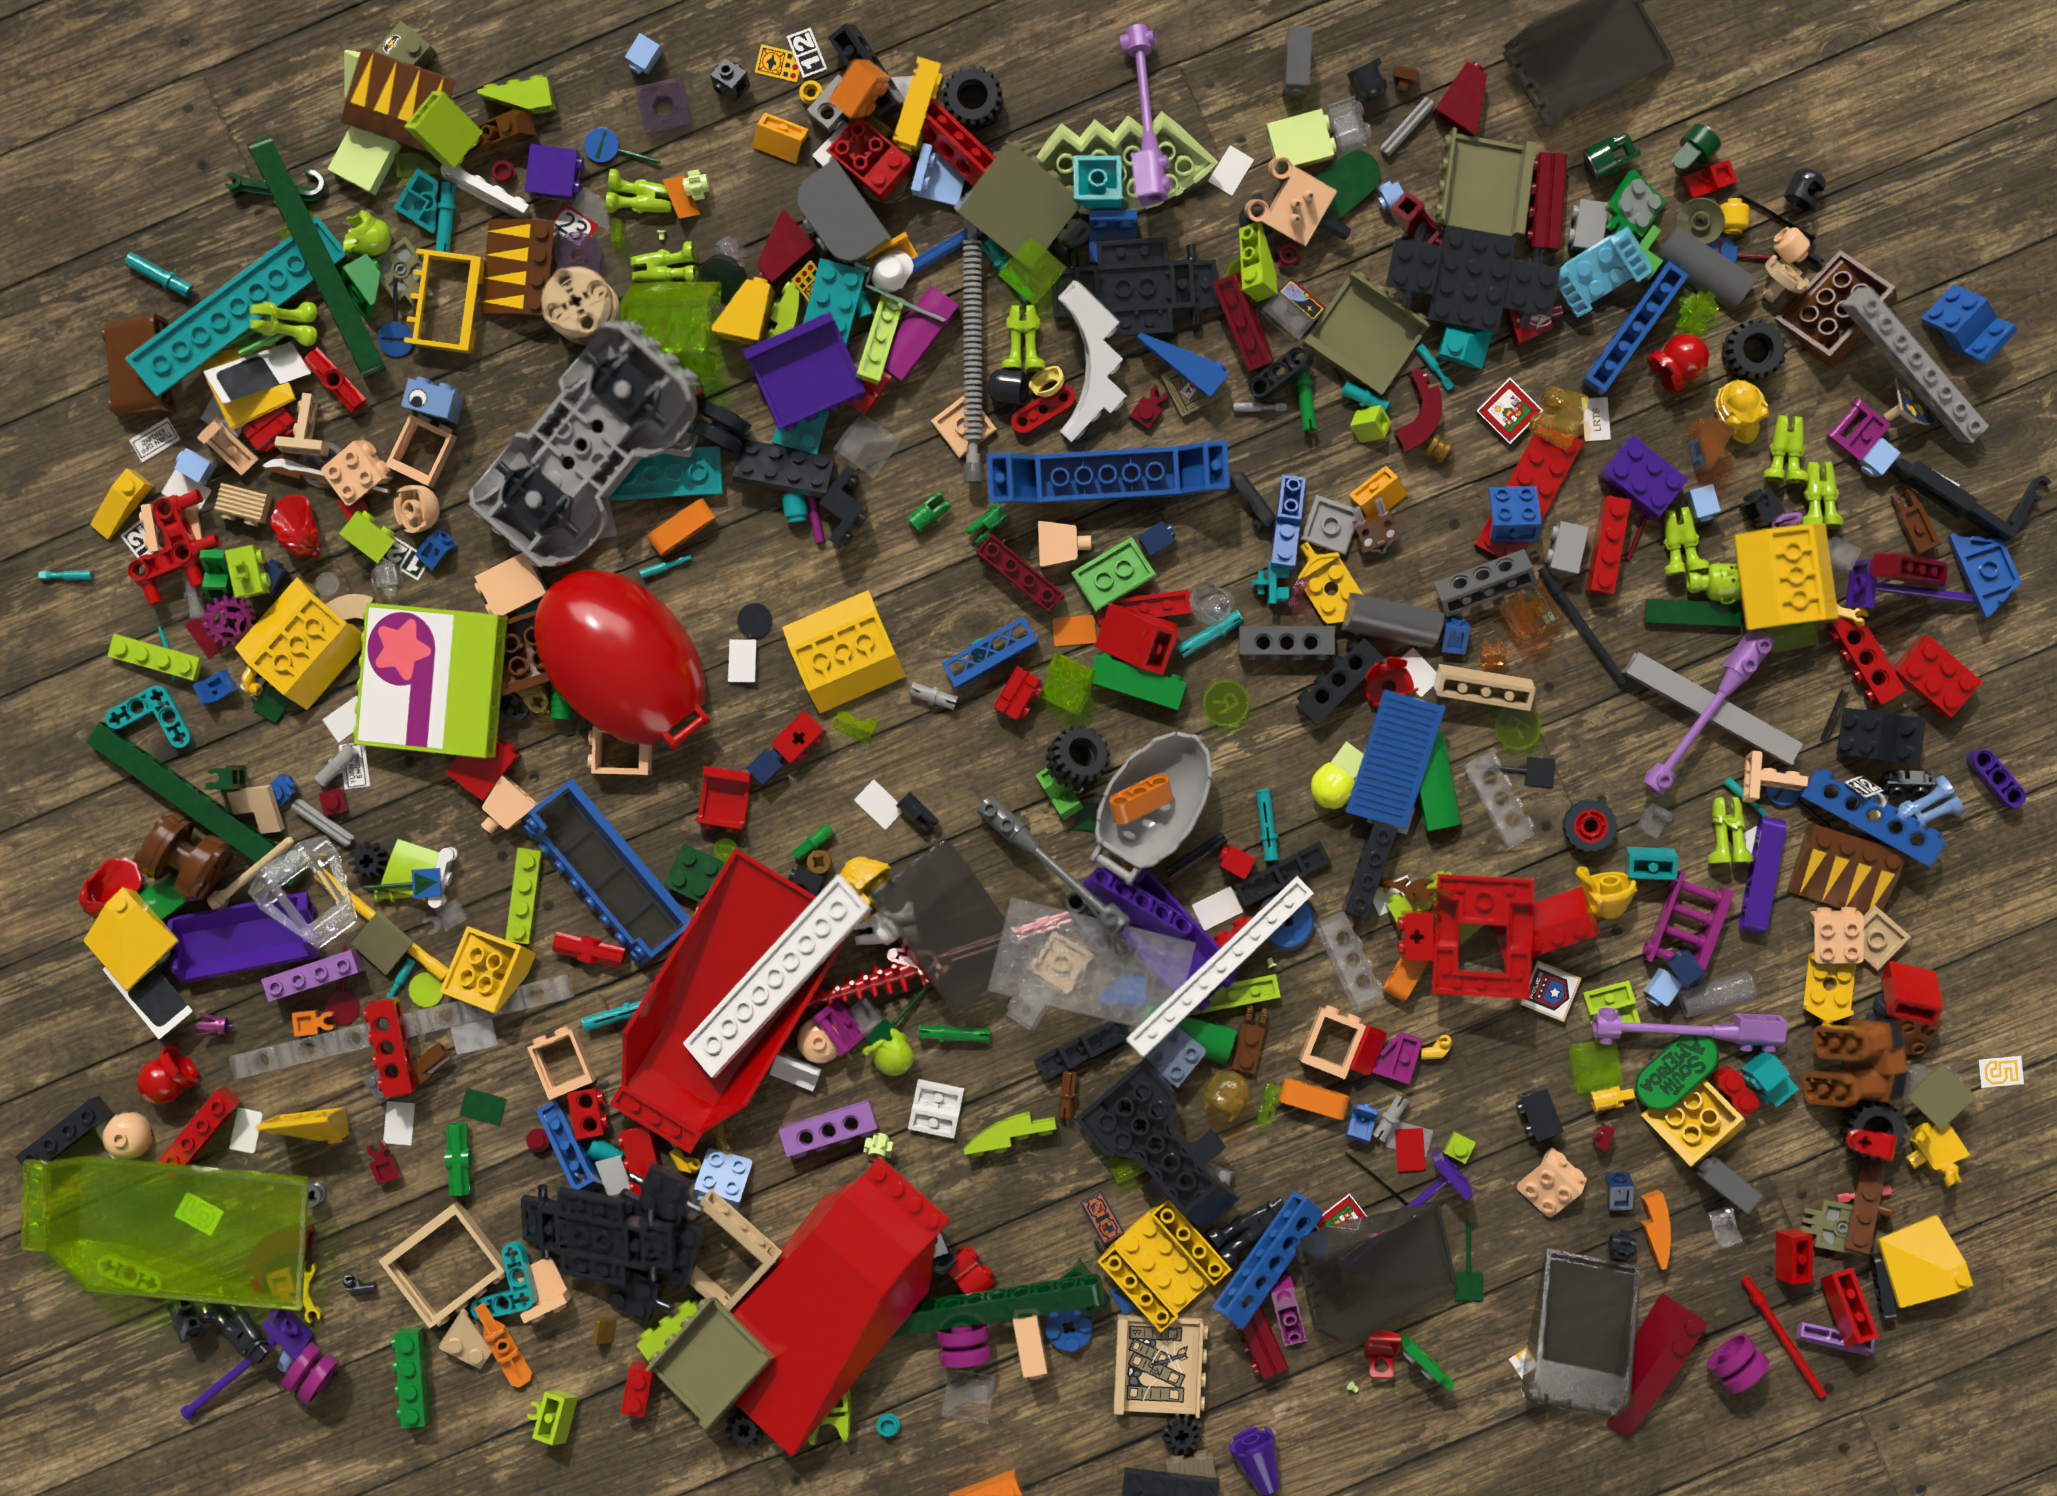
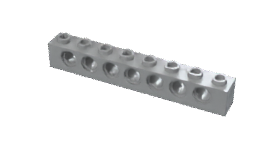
[1841,288,1989,443]

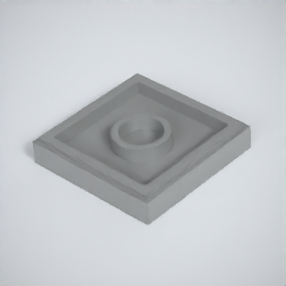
[1300,495,1359,555]

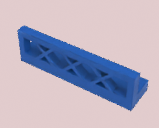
[942,616,1039,691]

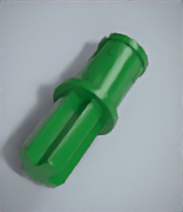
[791,823,836,862]

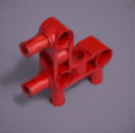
[128,489,221,606]

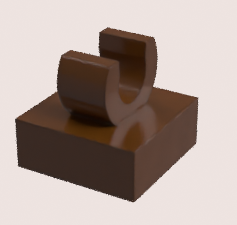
[1393,64,1419,91]

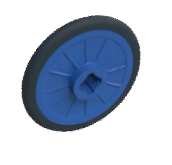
[1258,891,1317,952]

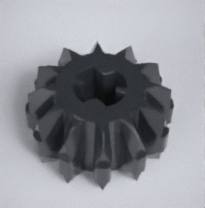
[348,841,390,881]
[725,1410,764,1449]
[1162,1413,1201,1455]

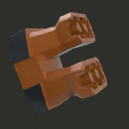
[1802,1019,1907,1106]

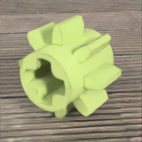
[683,170,710,201]
[864,1133,893,1162]

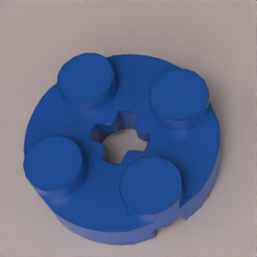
[1046,1308,1092,1351]

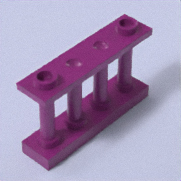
[1642,871,1735,980]

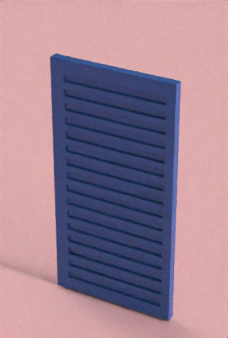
[1345,690,1446,829]

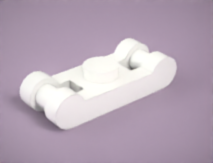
[428,847,458,908]

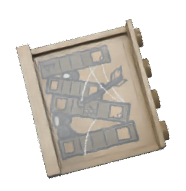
[1114,1314,1208,1418]

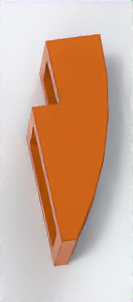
[1640,1190,1671,1270]

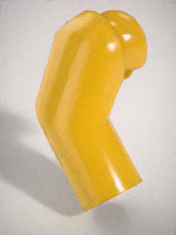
[241,665,262,696]
[1420,1035,1452,1060]
[668,1147,701,1173]

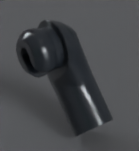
[342,1274,377,1296]

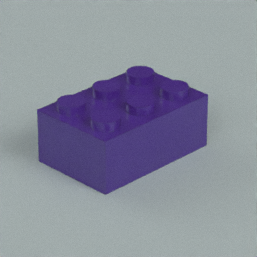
[1597,435,1689,521]

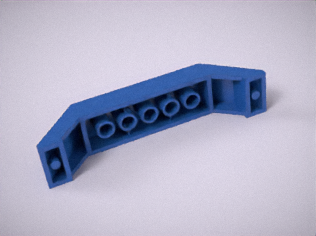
[987,440,1230,505]

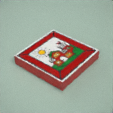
[1476,378,1543,445]
[1315,1192,1378,1259]

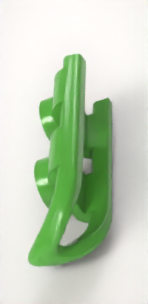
[231,320,288,357]

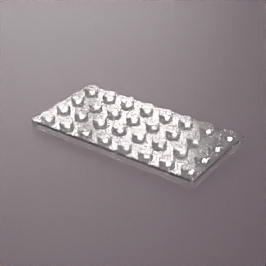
[987,897,1196,1036]

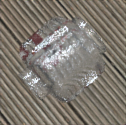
[712,235,748,267]
[370,561,404,598]

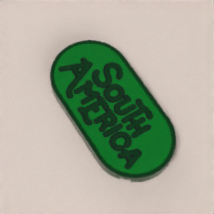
[1635,1035,1719,1111]

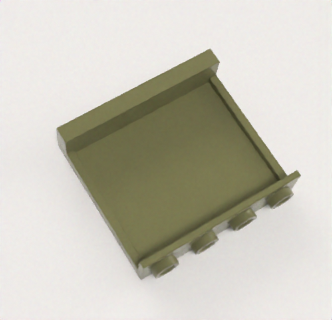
[1433,127,1536,241]
[954,139,1081,270]
[1302,271,1431,397]
[645,1297,775,1430]

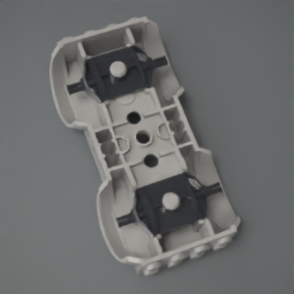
[469,320,701,567]

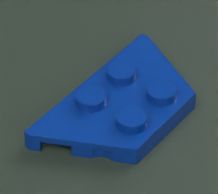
[1947,534,2022,620]

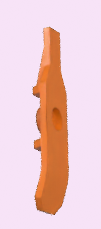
[474,1303,532,1387]

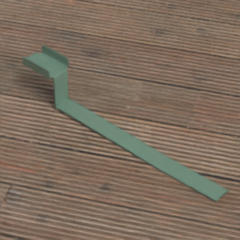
[853,260,946,322]

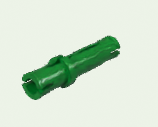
[1294,359,1317,432]
[918,1024,990,1044]

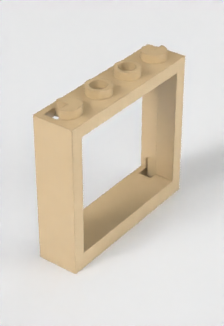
[687,1189,782,1311]
[379,1200,506,1329]

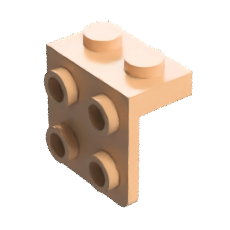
[321,440,393,505]
[139,504,203,553]
[1810,907,1864,964]
[1517,1147,1587,1217]
[514,1257,572,1323]

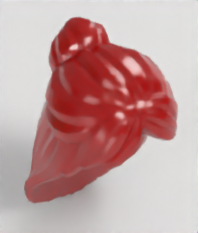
[270,494,322,558]
[78,857,142,918]

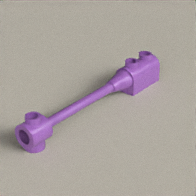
[1120,24,1172,207]
[1643,629,1775,796]
[1592,1007,1788,1052]

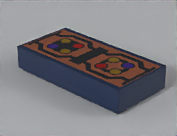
[1081,1191,1124,1244]

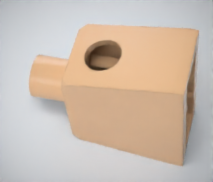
[1038,521,1091,568]
[481,775,538,834]

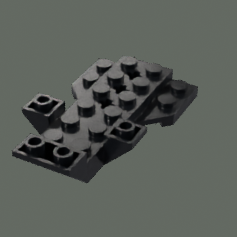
[1075,1058,1240,1229]

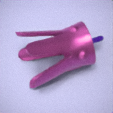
[195,1012,234,1037]

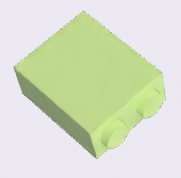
[1265,109,1337,174]
[328,126,401,196]

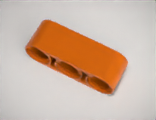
[647,498,716,556]
[1109,774,1173,824]
[1278,1078,1350,1120]

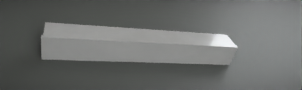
[1622,652,1803,765]

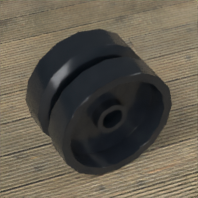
[691,401,752,455]

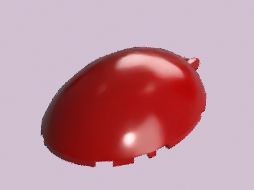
[534,570,711,751]

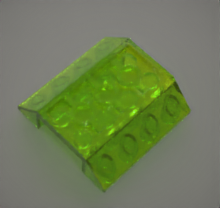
[620,282,721,377]

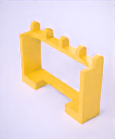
[404,249,485,354]

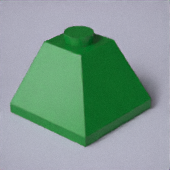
[341,254,381,323]

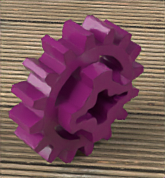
[203,594,256,646]

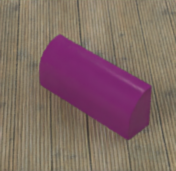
[883,286,959,384]

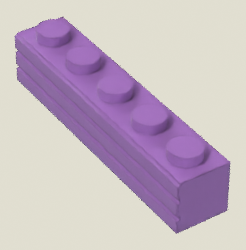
[1796,1322,1875,1356]

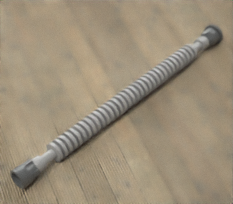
[960,193,983,483]

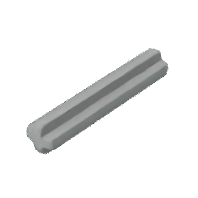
[1380,97,1435,156]
[291,799,354,847]

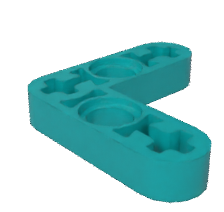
[105,685,193,748]
[470,1241,537,1319]

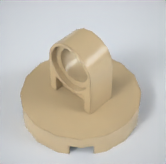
[1762,255,1810,303]

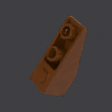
[465,109,537,155]

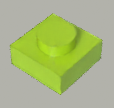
[1443,1131,1476,1164]

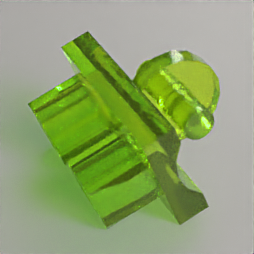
[1675,291,1719,335]

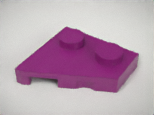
[1372,1032,1423,1084]

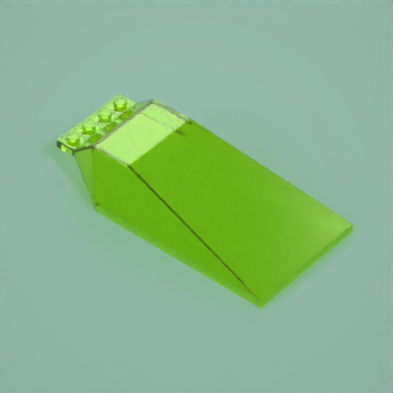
[21,1156,309,1311]

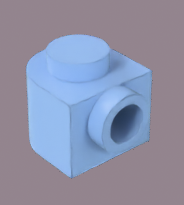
[1378,181,1404,213]

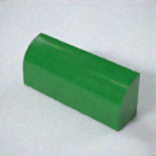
[1418,731,1462,831]
[139,869,190,922]
[1138,1003,1237,1065]

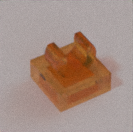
[1479,638,1507,666]

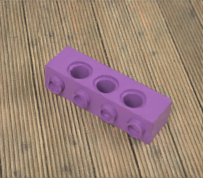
[261,949,365,1002]
[779,1099,879,1159]

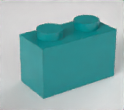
[1625,847,1678,880]

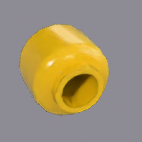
[1720,198,1750,234]

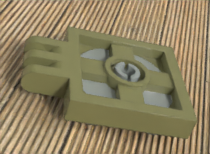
[374,236,435,309]
[1800,1199,1862,1256]

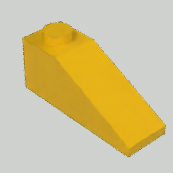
[90,468,154,540]

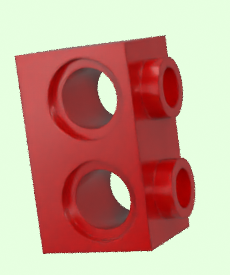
[567,1085,609,1140]

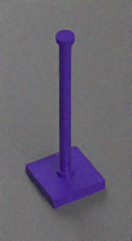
[1845,559,2001,610]
[1340,1148,1473,1270]
[181,1300,313,1420]

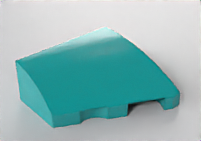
[393,167,438,233]

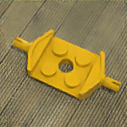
[1297,542,1362,636]
[1803,952,1859,1026]

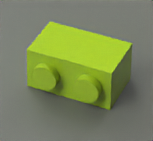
[339,510,396,563]

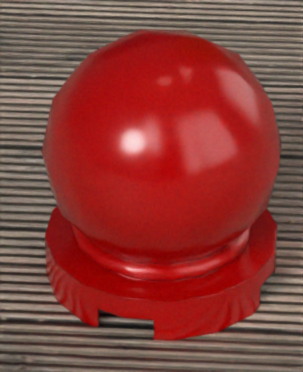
[1647,334,1709,394]
[136,1045,199,1105]

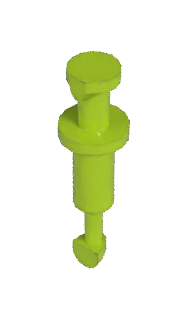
[374,890,410,903]

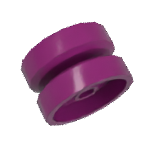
[936,1323,991,1368]
[1706,1333,1770,1394]
[280,1342,339,1405]

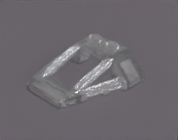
[248,835,358,949]

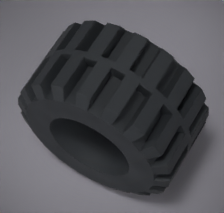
[943,65,1003,131]
[1721,319,1788,382]
[1045,725,1111,790]
[1840,1100,1907,1161]

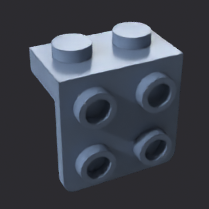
[1140,1025,1206,1088]

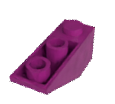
[1269,1270,1307,1347]

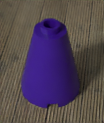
[1228,1426,1280,1496]

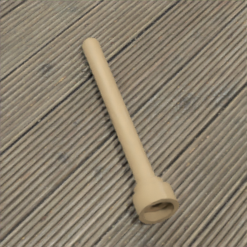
[207,837,294,909]

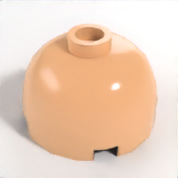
[393,485,440,533]
[797,1018,841,1063]
[102,1112,153,1160]

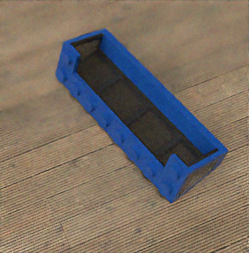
[522,778,691,967]

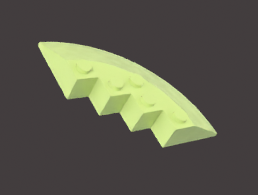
[1036,111,1218,214]

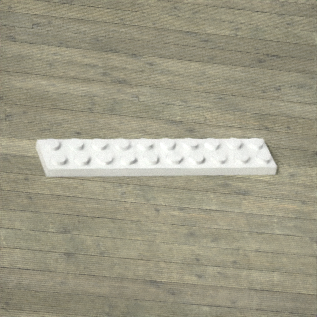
[683,875,871,1078]

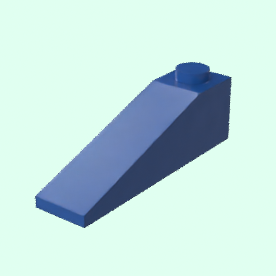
[1136,333,1228,399]
[536,1099,603,1192]

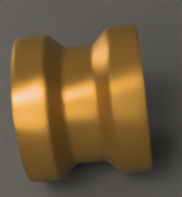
[1424,434,1453,463]
[807,850,832,874]

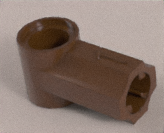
[412,1042,452,1088]

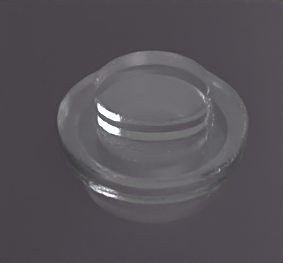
[316,572,340,596]

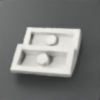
[908,1079,964,1139]

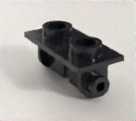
[1881,770,1936,796]

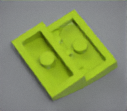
[381,839,439,902]
[1583,980,1641,1041]

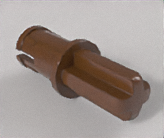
[1058,1070,1077,1118]

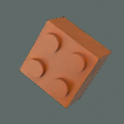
[828,60,891,118]

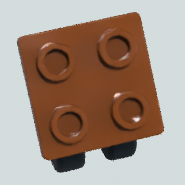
[1866,993,1943,1056]

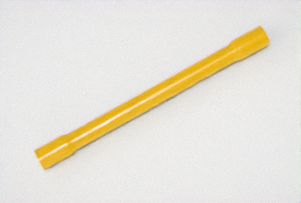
[313,867,449,981]

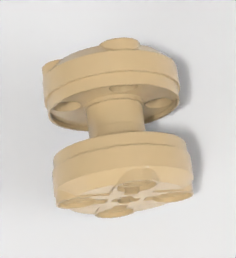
[542,267,621,346]

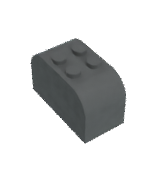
[797,158,891,268]

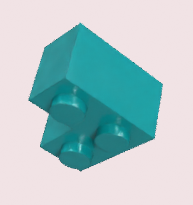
[1740,1050,1798,1107]

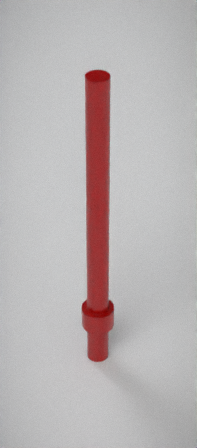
[1741,1275,1826,1398]

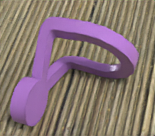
[1769,512,1803,529]

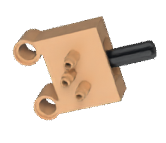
[1244,157,1351,246]

